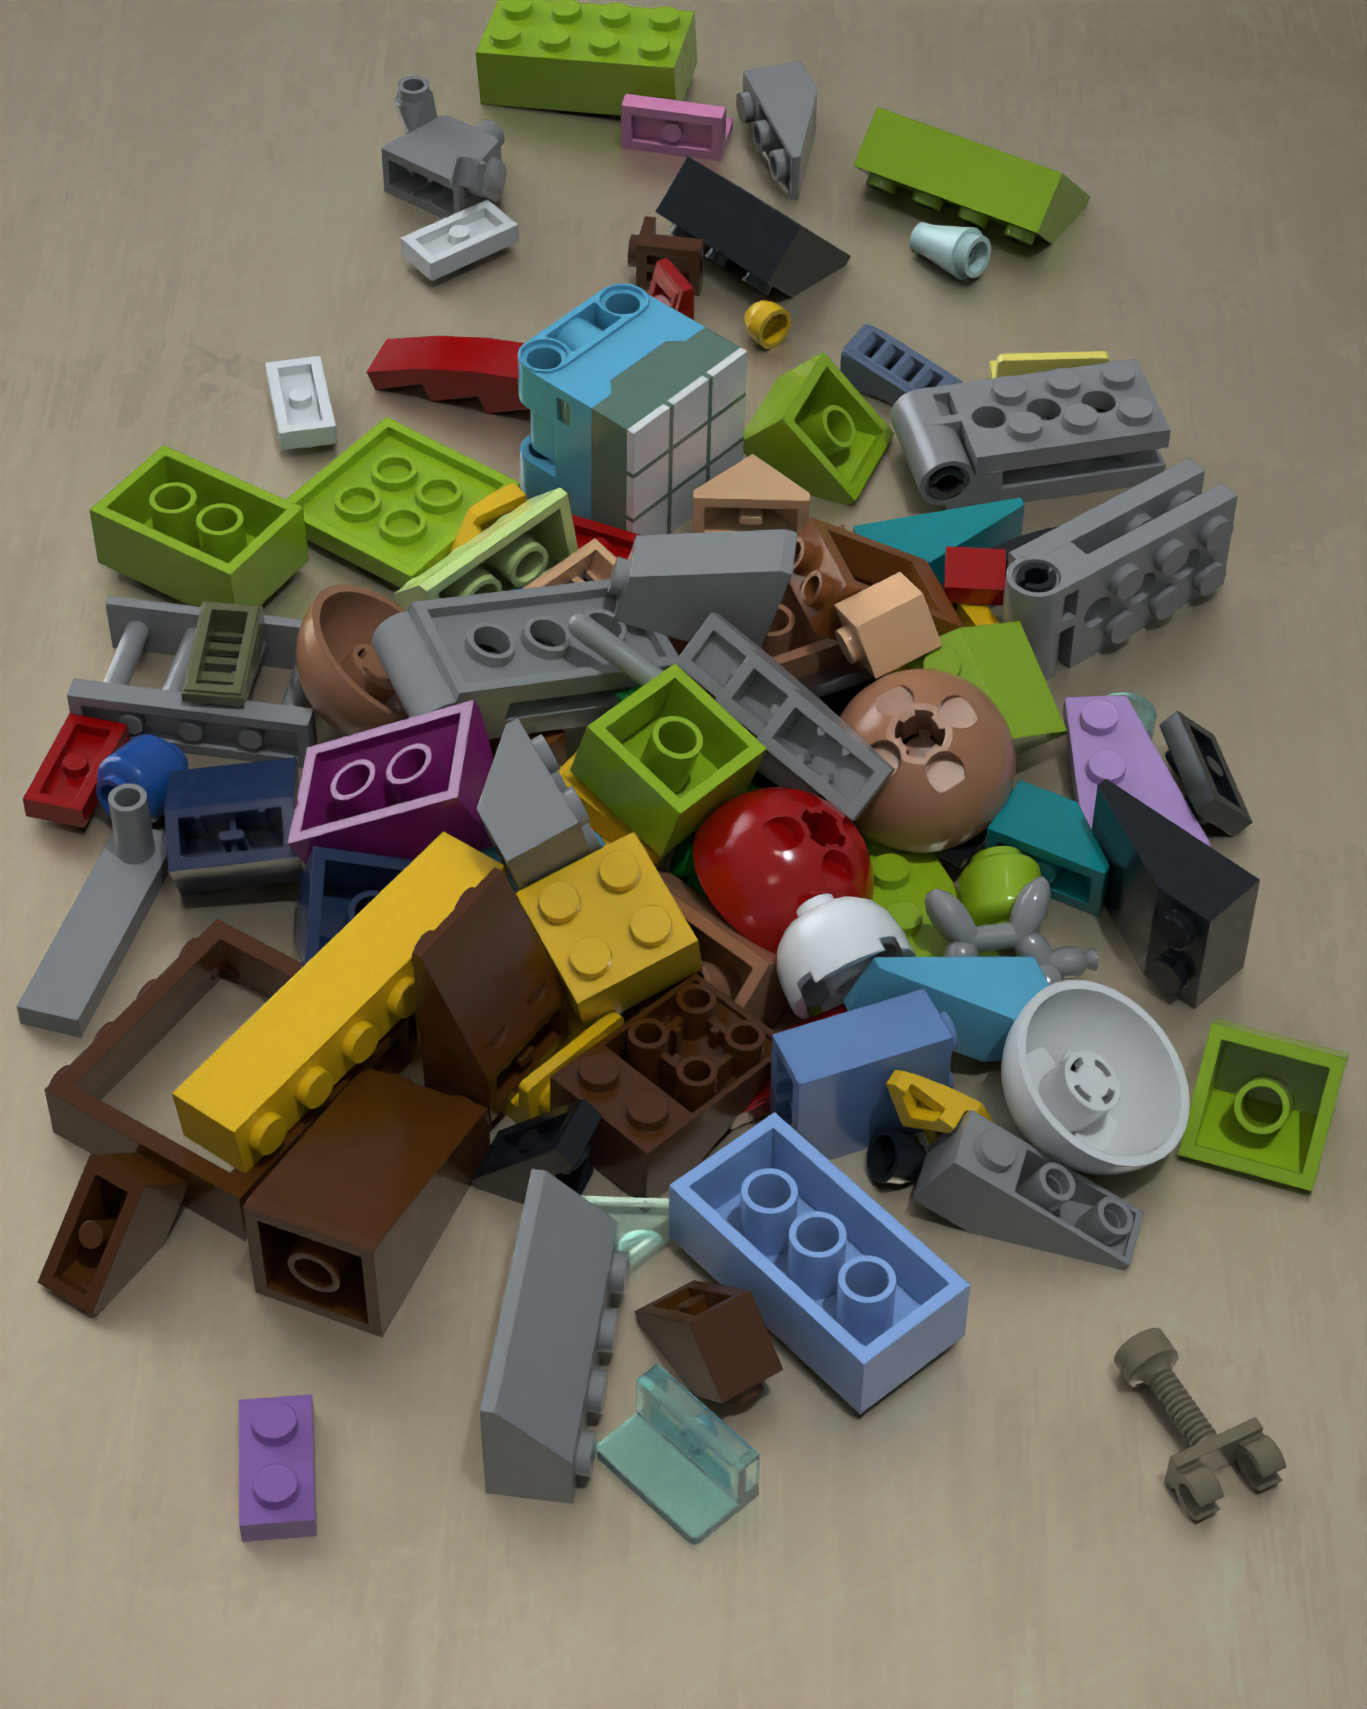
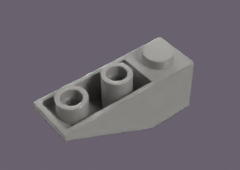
[736,61,817,200]
[912,1110,1144,1270]

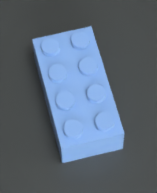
[669,1112,970,1414]

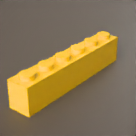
[172,831,507,1174]

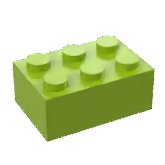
[89,445,309,607]

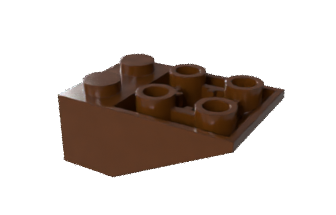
[411,867,569,1123]
[550,972,776,1207]

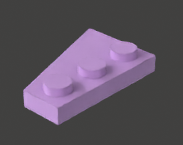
[1063,695,1211,847]

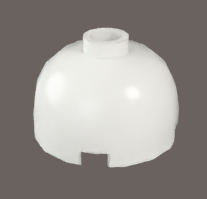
[777,893,916,1019]

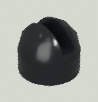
[867,1128,926,1185]

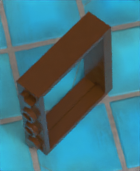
[44,919,411,1241]

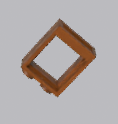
[789,517,965,641]

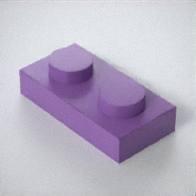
[239,1394,317,1542]

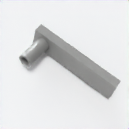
[16,783,169,1038]

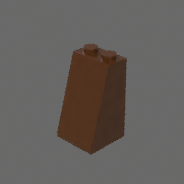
[243,1066,490,1338]

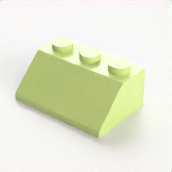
[392,488,578,611]

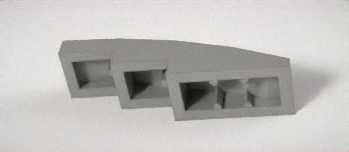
[674,612,895,821]

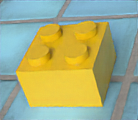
[515,831,703,1030]

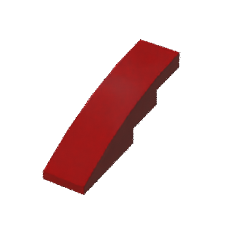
[366,336,528,414]

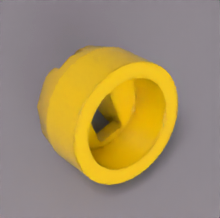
[744,300,792,349]

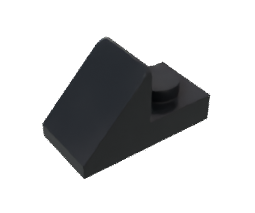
[470,1098,603,1204]

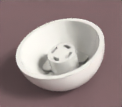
[1001,980,1190,1175]

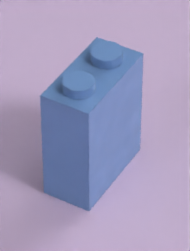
[769,988,958,1160]

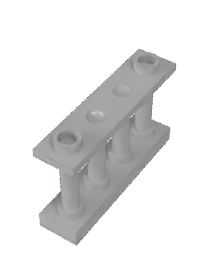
[67,596,317,768]

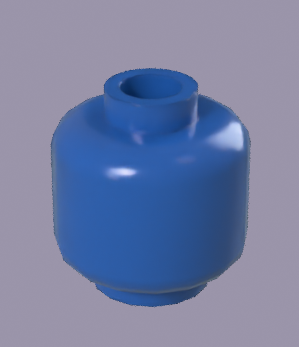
[96,734,189,824]

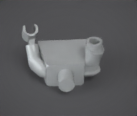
[381,76,507,219]

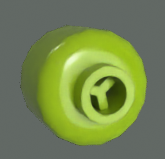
[958,846,1048,926]

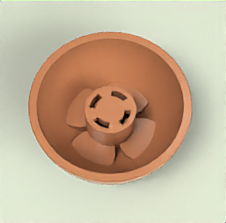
[296,585,409,736]
[840,669,1016,853]

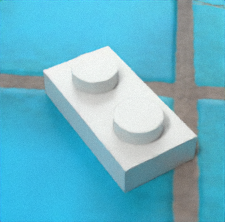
[400,199,519,281]
[265,356,337,451]

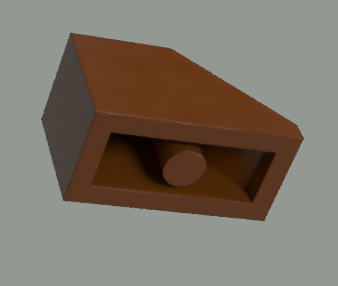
[37,1152,189,1315]
[634,1280,783,1406]

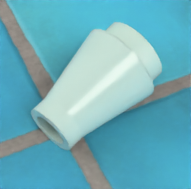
[910,222,991,280]

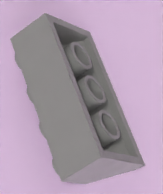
[480,1169,630,1504]

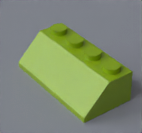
[853,107,1090,246]

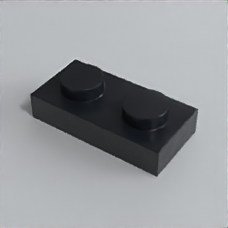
[1159,710,1253,837]

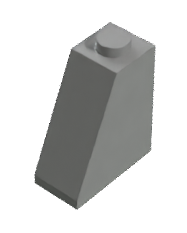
[607,529,797,648]

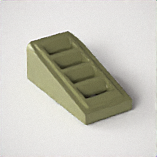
[181,601,265,706]

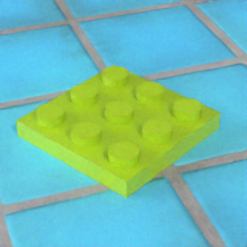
[286,417,521,588]

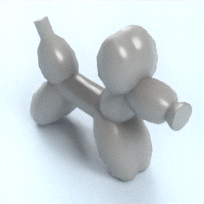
[924,877,1098,985]

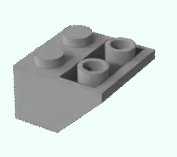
[477,718,601,891]

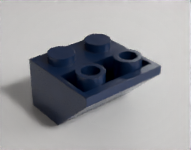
[164,757,305,895]

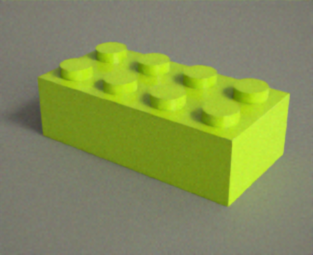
[475,0,697,115]

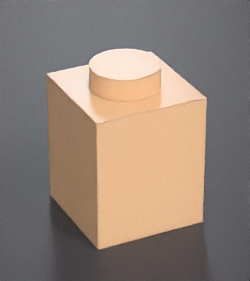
[834,572,942,679]

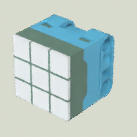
[518,283,747,535]

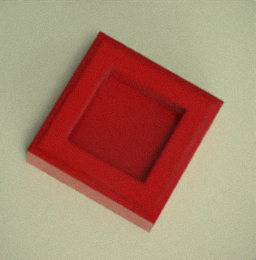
[944,546,1006,606]

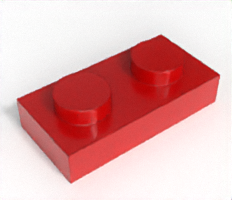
[23,713,130,828]

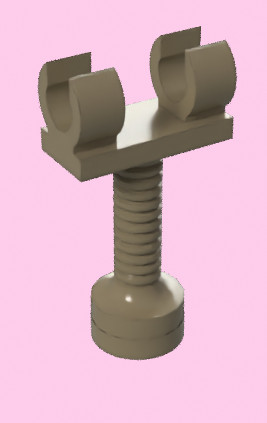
[1114,1328,1287,1521]

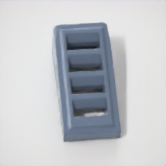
[840,324,963,404]

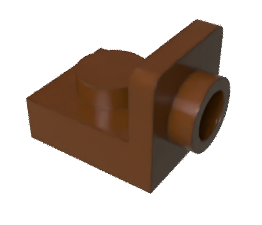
[628,216,703,296]

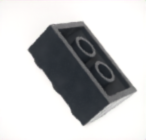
[655,156,851,297]

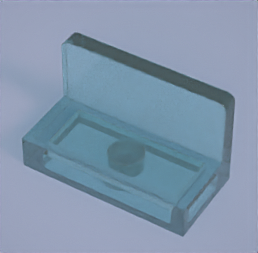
[596,1363,760,1545]

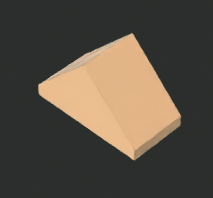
[693,454,810,536]

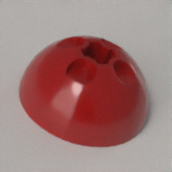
[693,787,874,955]

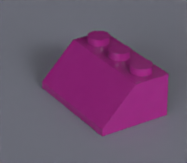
[288,700,494,865]

